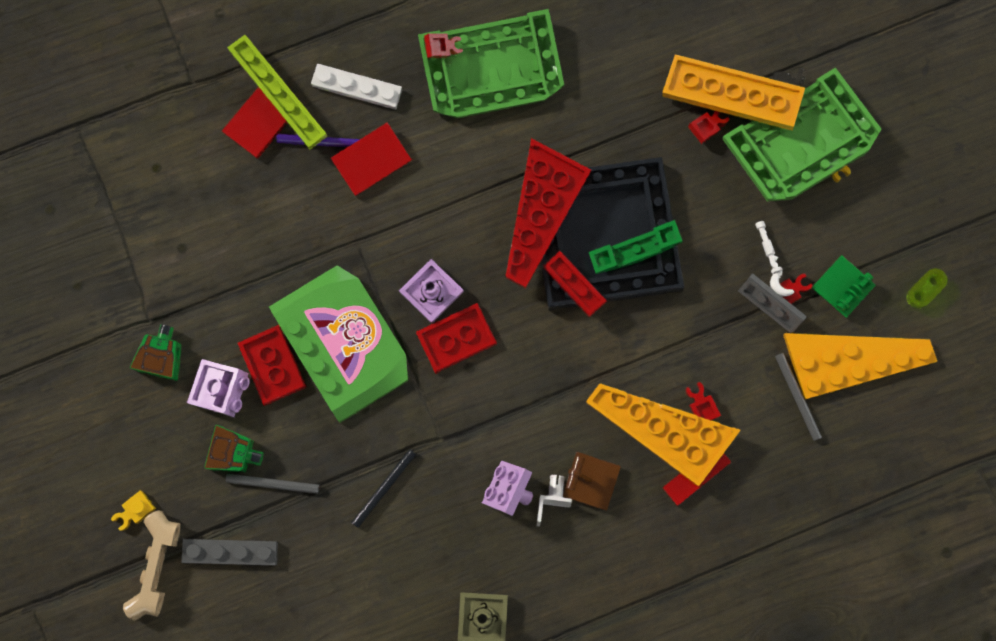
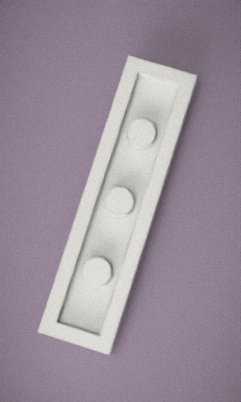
[311,64,402,110]

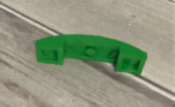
[589,220,683,274]

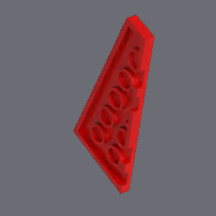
[505,138,591,289]

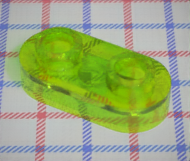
[907,268,947,308]

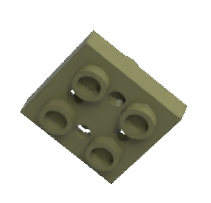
[458,592,508,641]

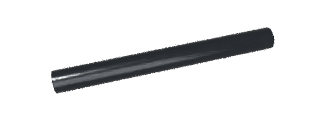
[351,449,416,528]

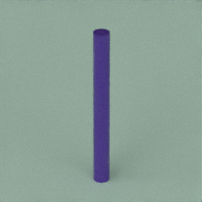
[277,134,360,147]

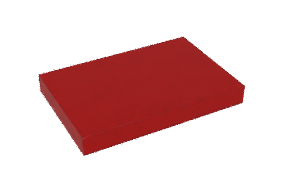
[222,87,287,159]
[331,122,412,196]
[416,303,497,374]
[237,325,307,406]

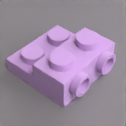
[187,359,249,417]

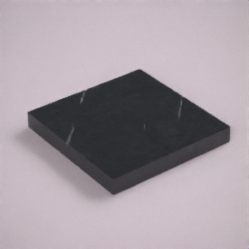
[541,157,684,311]

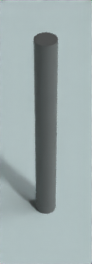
[775,353,822,441]
[226,474,319,494]

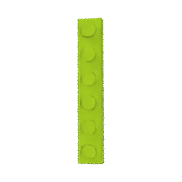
[227,35,327,150]

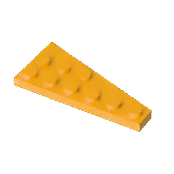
[783,333,937,400]
[586,384,740,487]

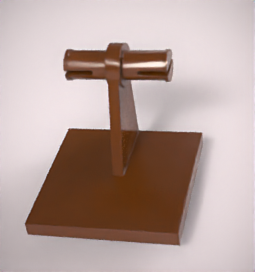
[563,452,621,511]

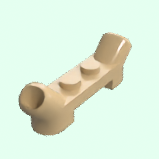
[123,510,180,621]

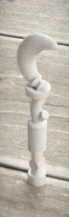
[755,221,794,296]

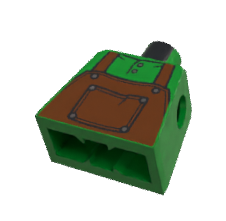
[130,324,181,381]
[204,425,264,472]

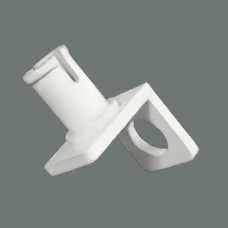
[536,475,572,526]

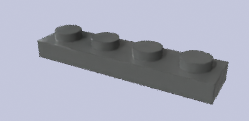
[182,539,278,565]

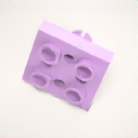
[399,259,464,323]
[482,461,533,516]

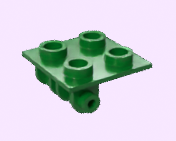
[812,255,876,318]

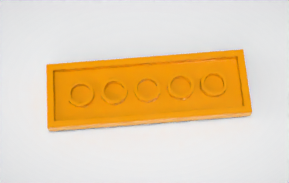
[662,55,805,131]

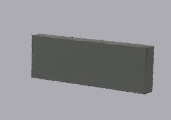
[738,273,807,334]

